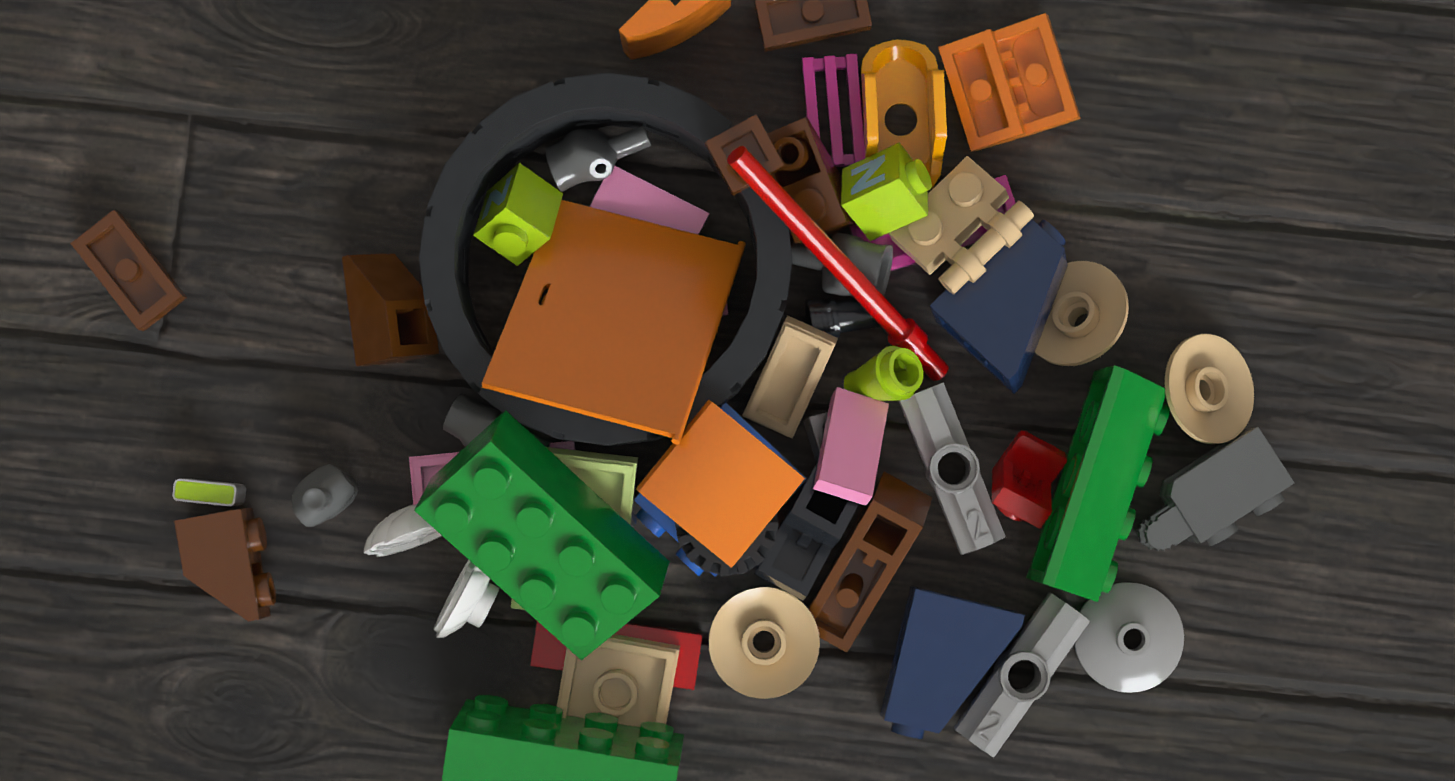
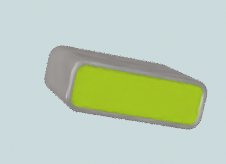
[172,479,246,506]

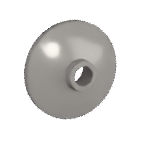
[1074,582,1184,693]

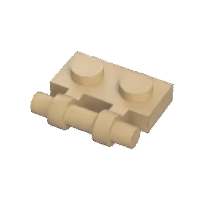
[889,156,1034,294]

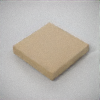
[557,634,680,727]

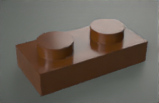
[753,0,872,52]
[70,210,187,331]

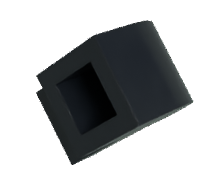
[754,464,859,600]

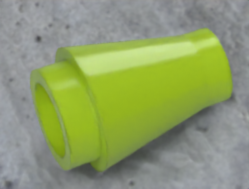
[844,346,923,401]

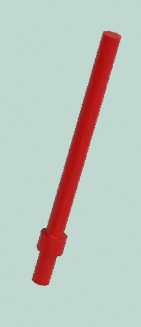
[727,146,949,381]

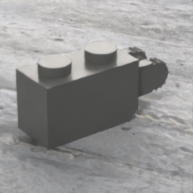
[1136,427,1295,551]

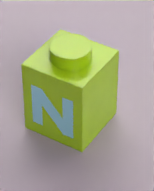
[841,142,932,241]
[473,163,563,266]

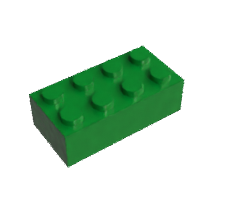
[414,410,670,661]
[442,695,684,781]

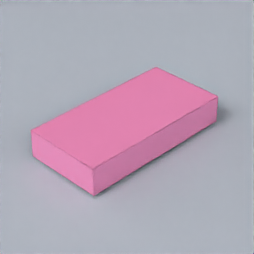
[590,166,709,235]
[813,387,889,506]

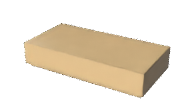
[742,315,838,438]

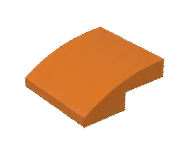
[619,0,731,60]
[938,13,1081,152]
[636,400,805,568]

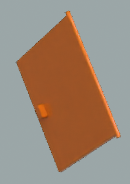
[482,200,746,444]

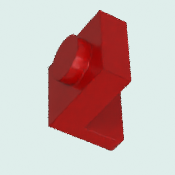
[992,431,1067,529]

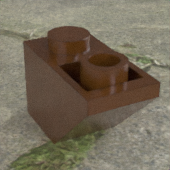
[767,117,856,243]
[342,253,439,366]
[174,508,276,622]

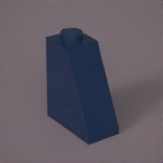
[930,219,1068,394]
[880,586,1025,739]

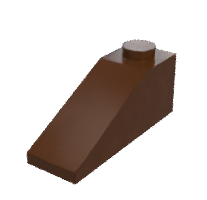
[808,471,933,652]

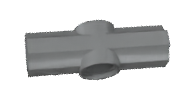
[898,383,1006,555]
[953,592,1090,758]

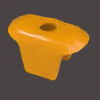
[861,39,947,189]

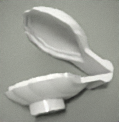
[364,504,499,638]

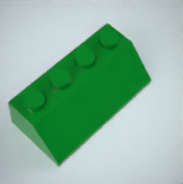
[1026,365,1170,602]

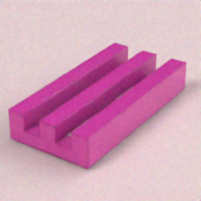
[802,54,865,167]

